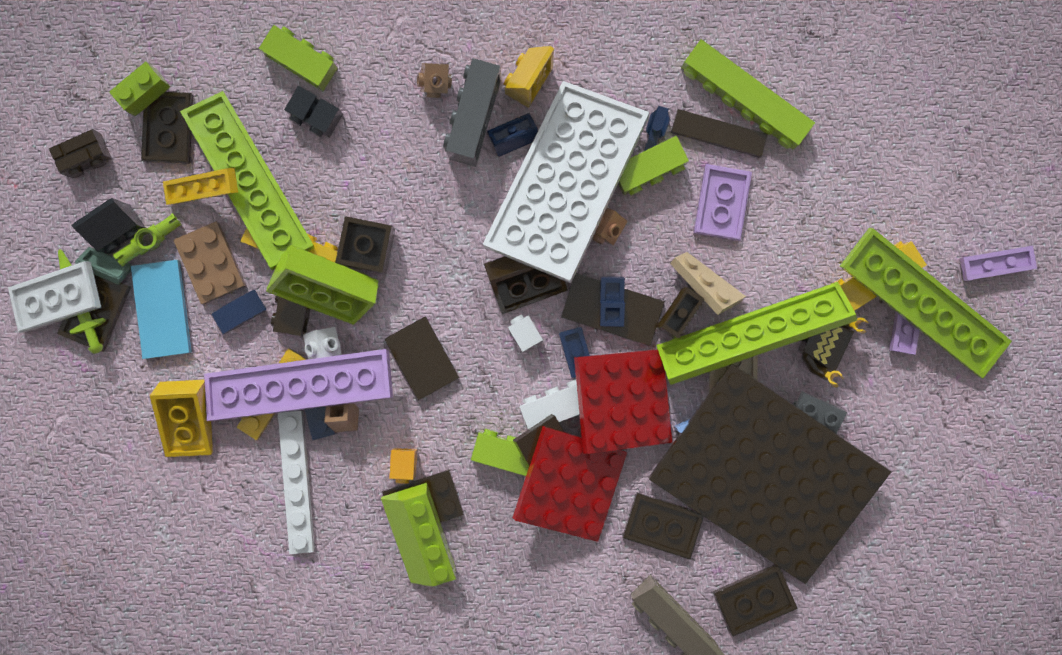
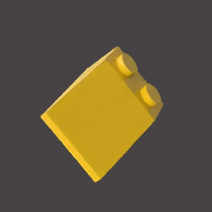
[503,46,554,108]
[149,379,213,457]

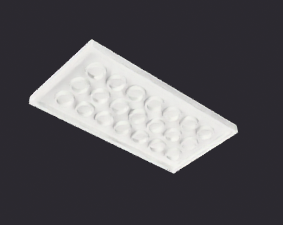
[483,81,649,283]

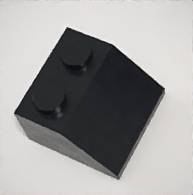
[71,198,146,254]

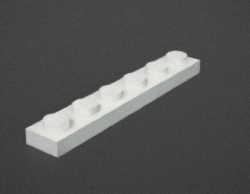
[278,410,315,554]

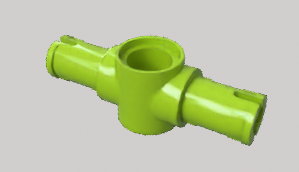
[113,213,182,267]

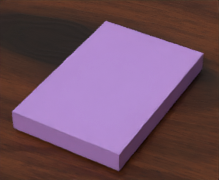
[693,164,752,242]

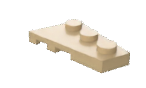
[670,252,746,315]

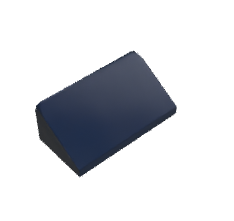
[487,113,538,157]

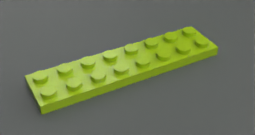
[180,91,314,271]
[839,228,1012,379]
[656,282,857,385]

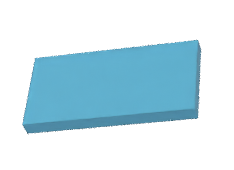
[131,260,192,359]

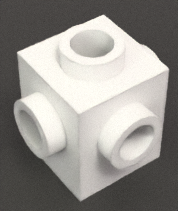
[303,327,342,359]

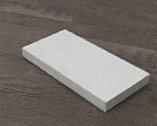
[8,261,101,333]

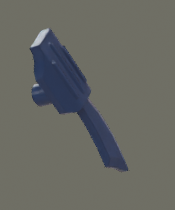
[644,105,670,151]

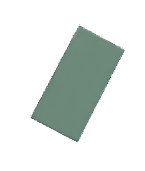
[75,247,132,285]

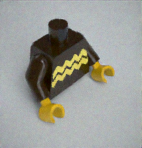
[798,318,869,388]

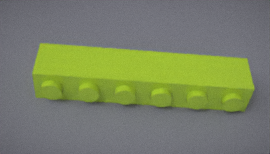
[681,39,815,150]

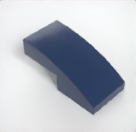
[600,276,625,327]
[211,289,266,335]

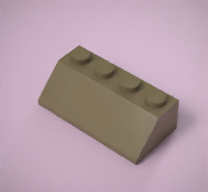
[631,574,725,655]

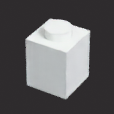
[508,314,543,352]

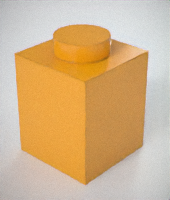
[389,448,417,484]

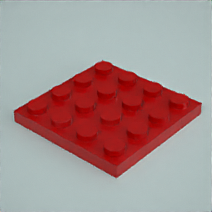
[574,349,672,454]
[512,426,627,542]

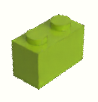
[109,61,171,116]

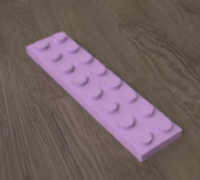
[204,349,393,421]

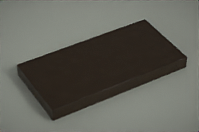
[561,273,665,346]

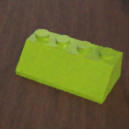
[266,245,379,325]
[381,483,456,587]

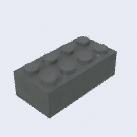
[443,58,502,167]

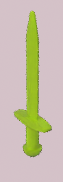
[58,249,106,354]

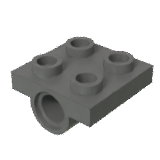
[792,391,847,434]

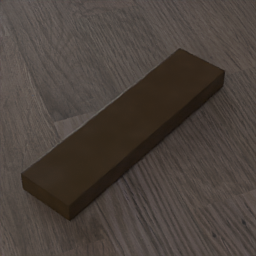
[671,109,768,158]

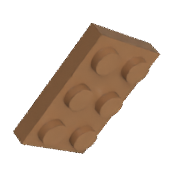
[173,221,246,305]

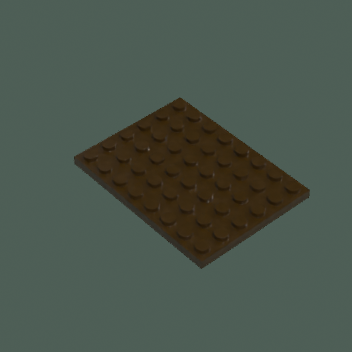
[649,364,891,584]

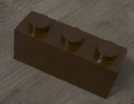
[484,256,568,314]

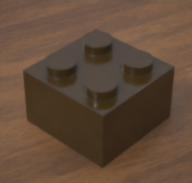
[335,216,395,274]

